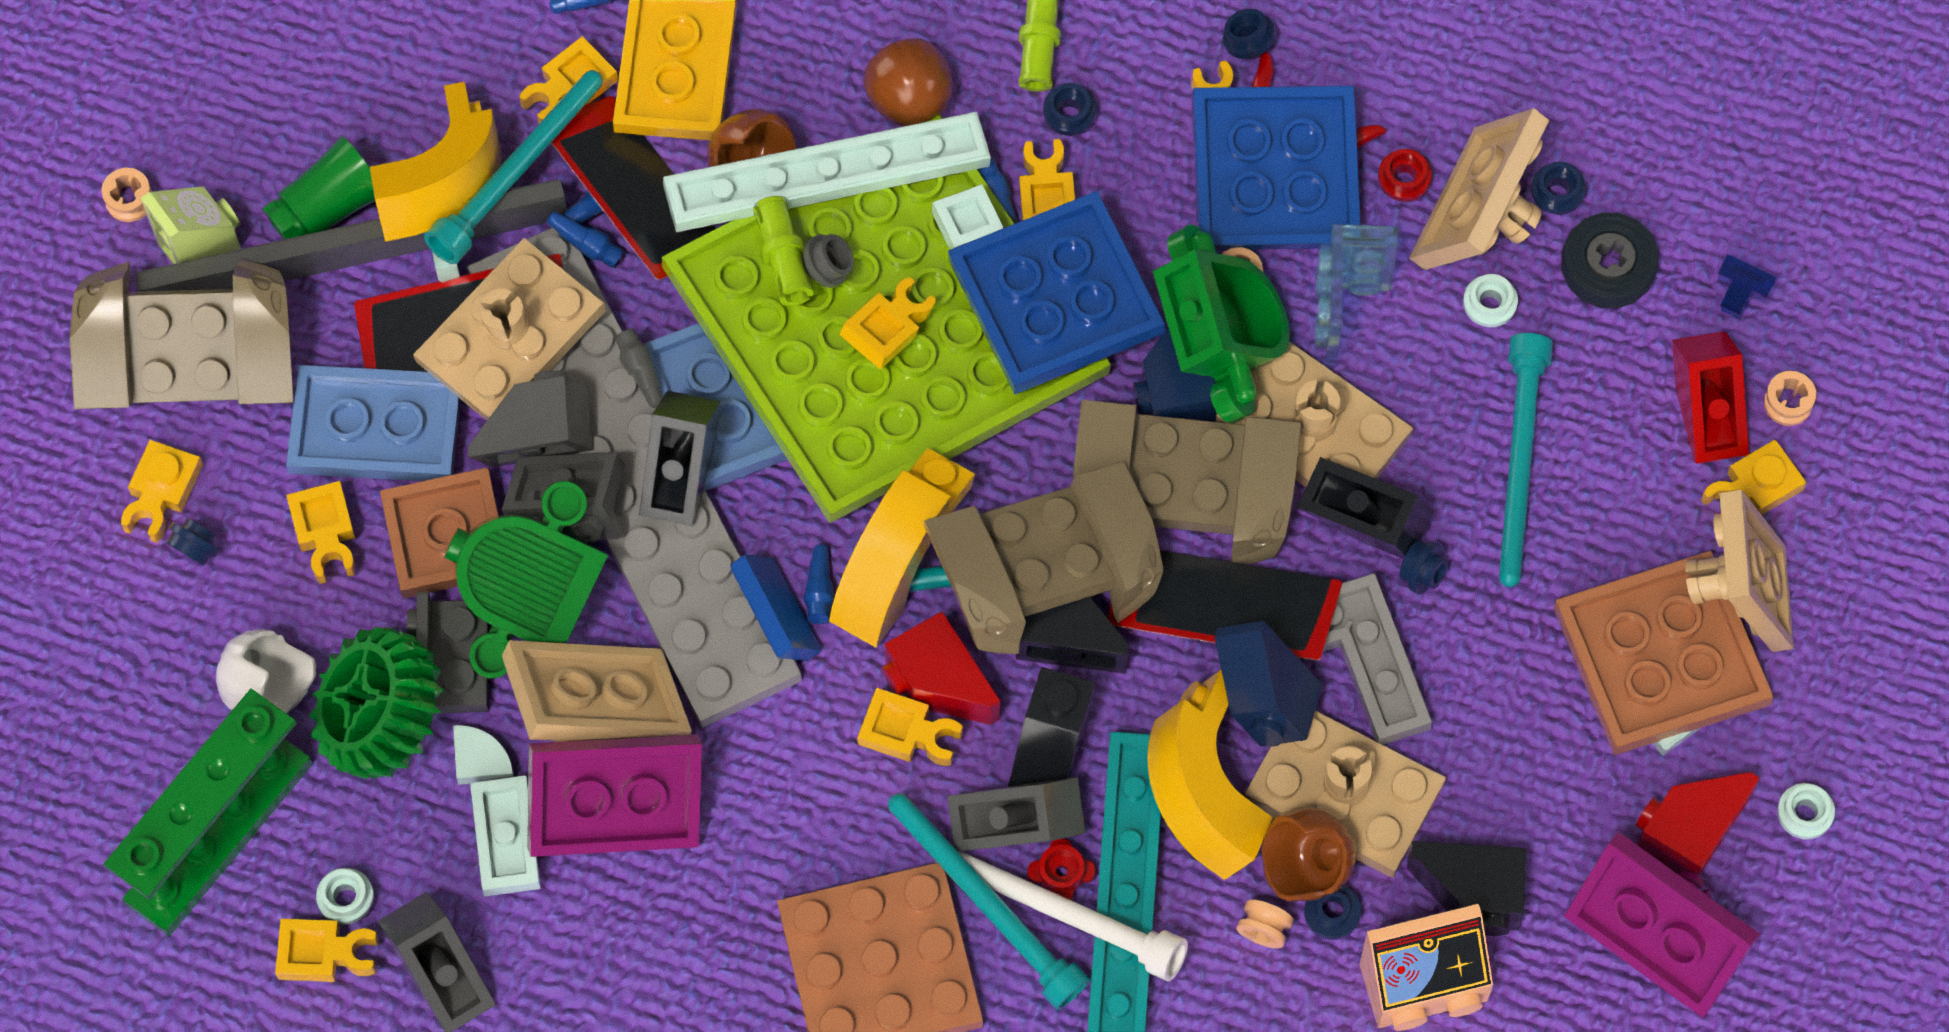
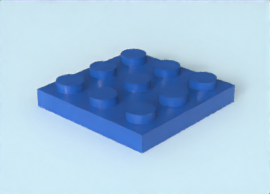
[1191,86,1361,250]
[948,191,1165,395]

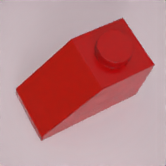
[1672,331,1749,464]
[881,611,1000,725]
[1635,772,1760,876]

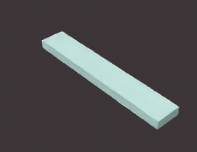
[663,112,991,232]

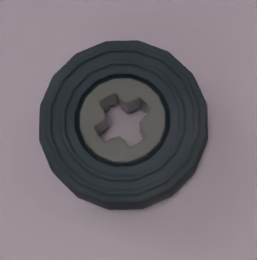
[1561,212,1658,309]

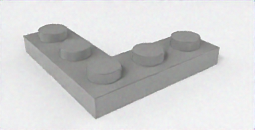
[1297,573,1432,745]

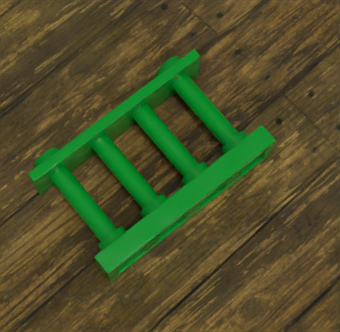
[103,688,313,937]

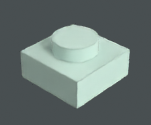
[932,185,1003,250]

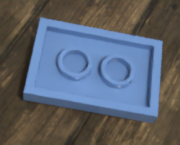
[644,323,788,491]
[286,365,461,481]

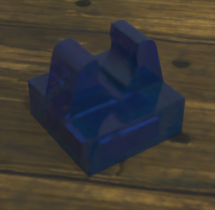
[1718,254,1777,320]

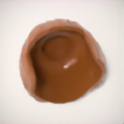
[863,38,953,127]
[707,109,796,167]
[1262,807,1356,902]

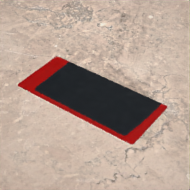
[551,96,716,280]
[354,254,563,372]
[1107,550,1342,660]

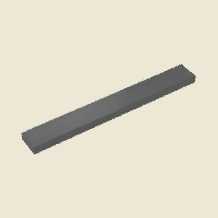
[135,179,567,291]

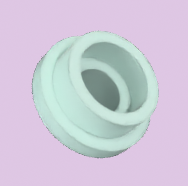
[1463,274,1518,327]
[1777,783,1835,839]
[316,868,374,925]

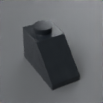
[639,390,721,526]
[1297,457,1434,559]
[1016,597,1129,674]
[1008,667,1095,786]
[1407,841,1526,936]

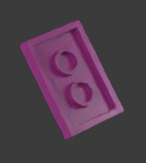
[527,735,702,857]
[1564,832,1760,1018]

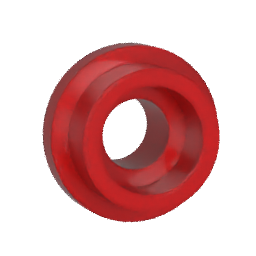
[1378,149,1432,202]

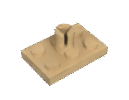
[1409,108,1549,270]
[413,238,606,421]
[1216,342,1413,487]
[1685,489,1794,652]
[502,640,692,742]
[1244,711,1446,879]

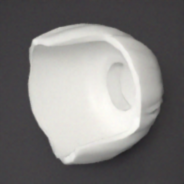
[216,629,317,714]

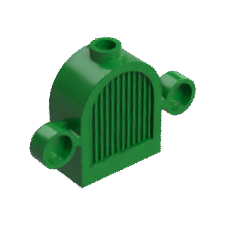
[1153,224,1289,423]
[444,480,608,678]

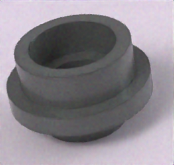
[803,234,854,288]

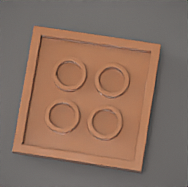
[1554,551,1774,756]
[777,863,983,1032]

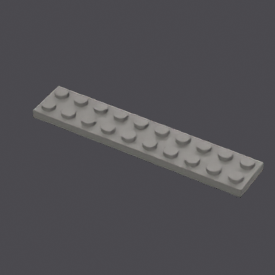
[467,228,802,729]

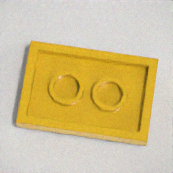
[613,0,738,141]

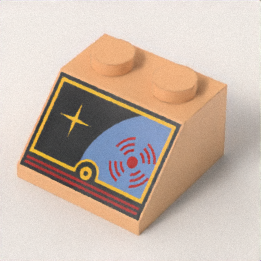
[1359,904,1493,1031]

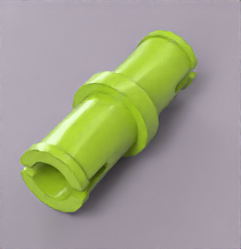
[1018,0,1061,92]
[753,196,814,306]

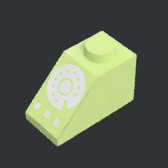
[141,186,241,264]

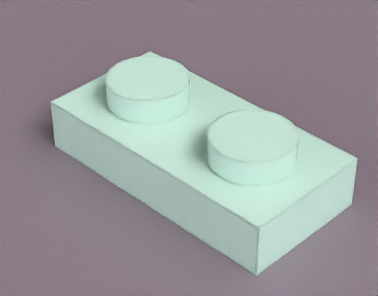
[470,775,541,897]

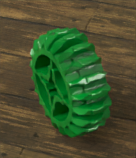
[309,627,444,779]

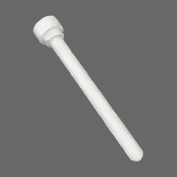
[958,851,1188,981]

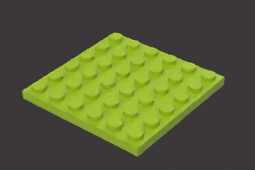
[662,115,1111,523]

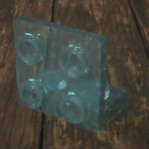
[1314,224,1398,367]

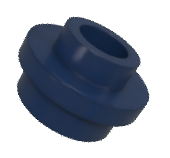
[1223,9,1276,59]
[1043,83,1096,136]
[1531,162,1586,215]
[166,518,220,566]
[1399,540,1448,595]
[1304,885,1361,940]

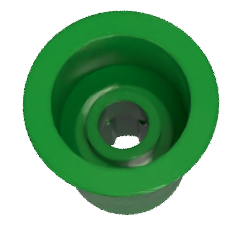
[262,135,375,240]

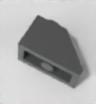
[468,370,592,467]
[947,777,1086,851]
[378,892,496,1032]

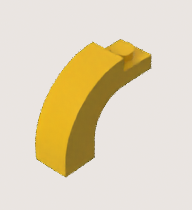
[370,81,502,242]
[829,448,975,648]
[1147,670,1273,880]

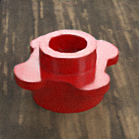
[1027,839,1095,901]

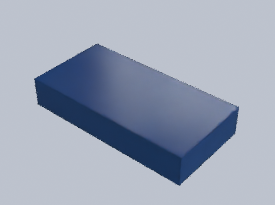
[730,554,822,661]

